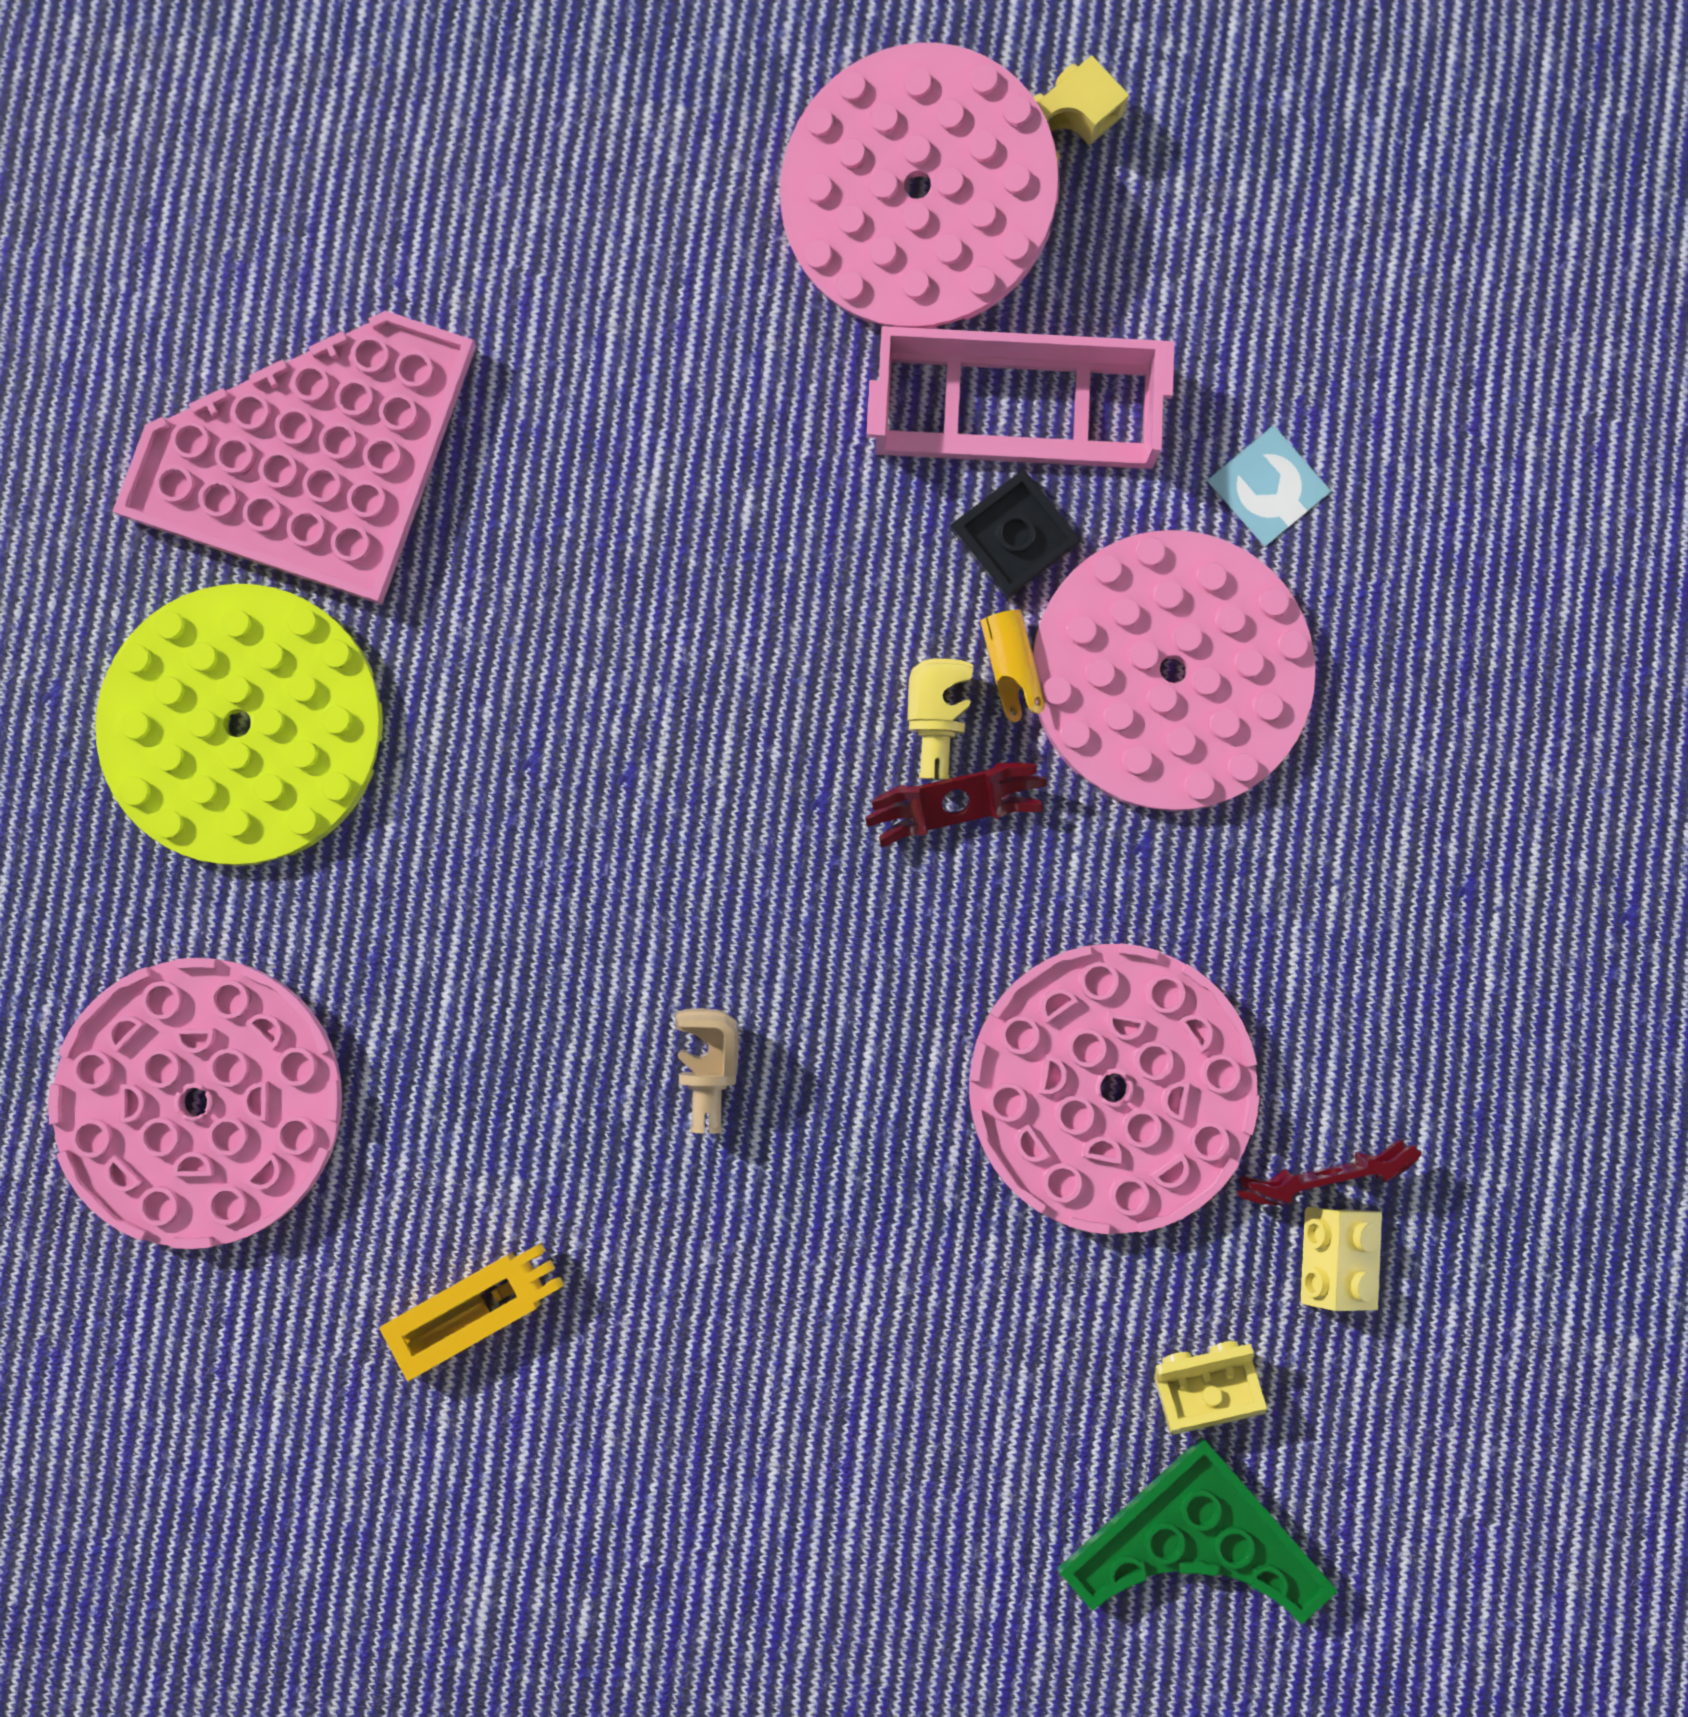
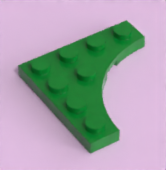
[1058,1436,1338,1625]

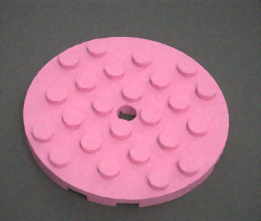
[780,43,1060,329]
[1033,530,1315,812]
[969,944,1260,1234]
[48,958,342,1249]

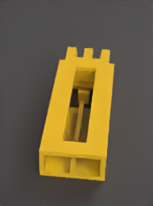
[379,1242,564,1382]

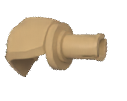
[675,1008,739,1134]

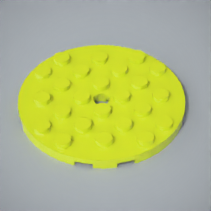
[95,584,383,866]

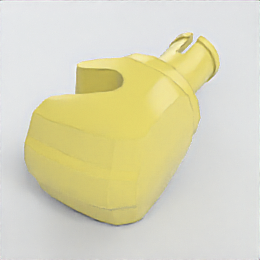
[908,658,973,780]

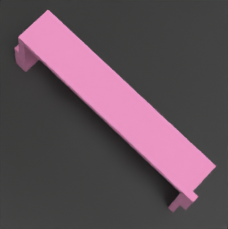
[866,326,1175,469]

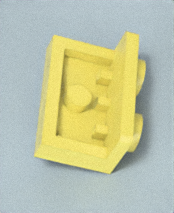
[1301,1207,1382,1311]
[1154,1341,1267,1436]

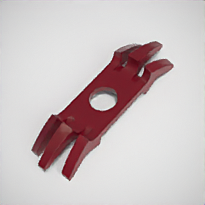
[865,763,1047,848]
[1236,1140,1422,1205]

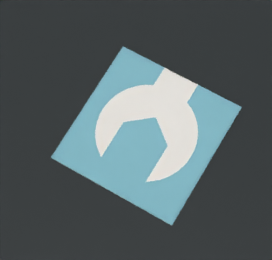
[1207,425,1331,547]

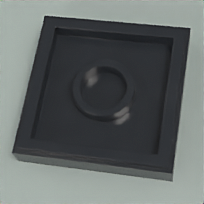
[950,469,1082,601]

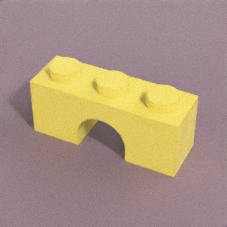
[1033,55,1129,163]

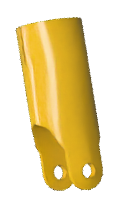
[980,610,1045,723]

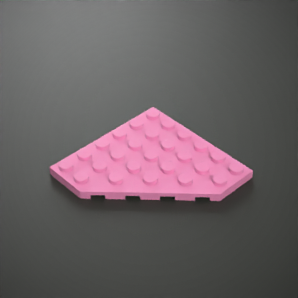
[113,311,476,605]

